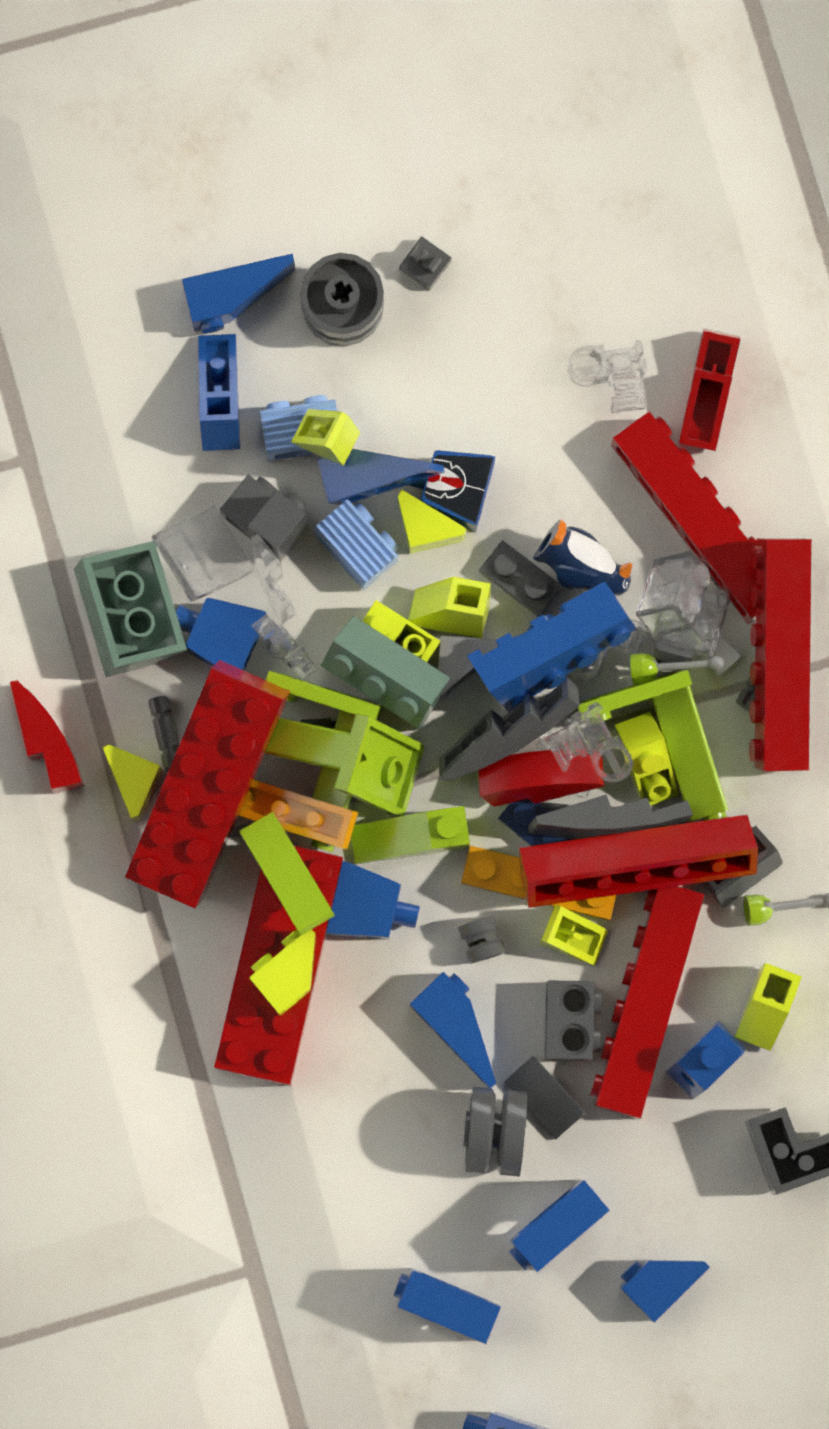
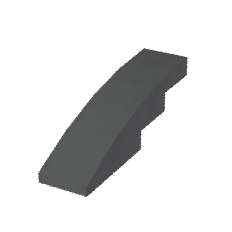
[439,678,580,782]
[528,794,693,839]

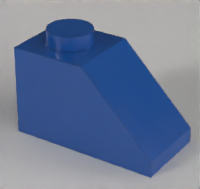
[619,1260,710,1323]

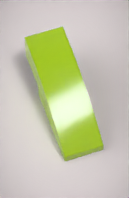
[239,812,335,935]

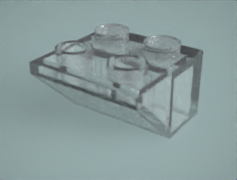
[636,550,730,658]

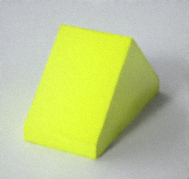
[291,409,361,466]
[398,490,467,554]
[103,745,162,822]
[539,905,609,966]

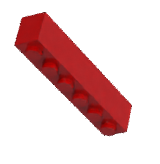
[611,411,757,624]
[749,538,812,771]
[519,815,758,908]
[589,886,705,1119]

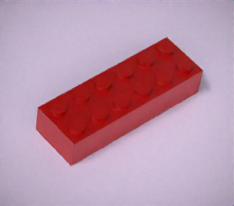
[124,660,291,909]
[214,846,343,1086]

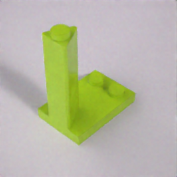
[572,670,729,821]
[266,671,383,852]
[265,714,425,817]

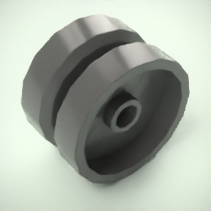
[300,253,384,347]
[463,1087,527,1177]

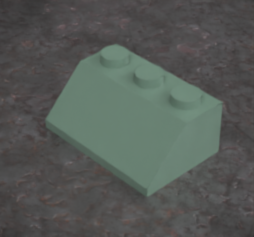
[74,541,187,677]
[320,616,450,730]

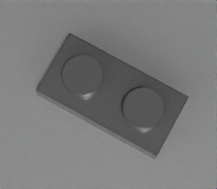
[479,540,562,617]

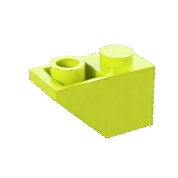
[408,576,491,639]
[362,600,441,662]
[615,712,679,806]
[249,929,316,1016]
[734,963,802,1051]

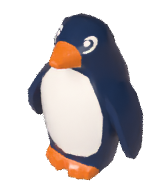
[533,519,633,596]

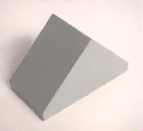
[438,636,498,700]

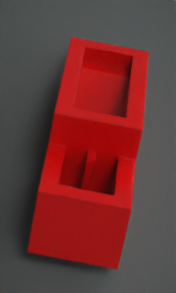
[679,328,741,451]
[10,680,85,794]
[478,749,604,807]

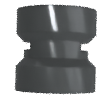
[458,916,506,964]

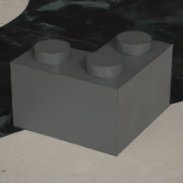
[219,474,309,563]
[745,1107,829,1195]

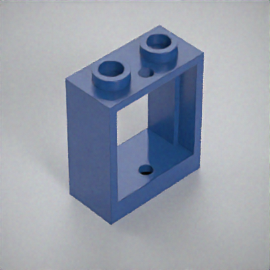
[509,1180,610,1272]
[393,1268,501,1344]

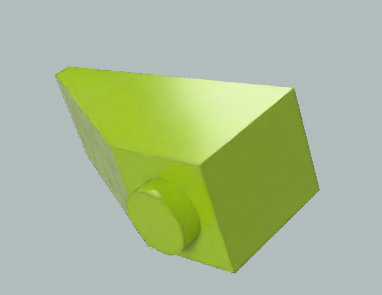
[351,806,470,865]

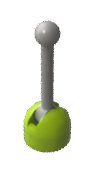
[630,653,724,685]
[743,893,829,926]

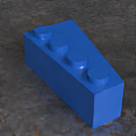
[467,582,637,712]

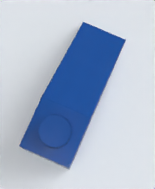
[182,253,295,333]
[198,334,240,451]
[318,448,445,505]
[409,972,496,1088]

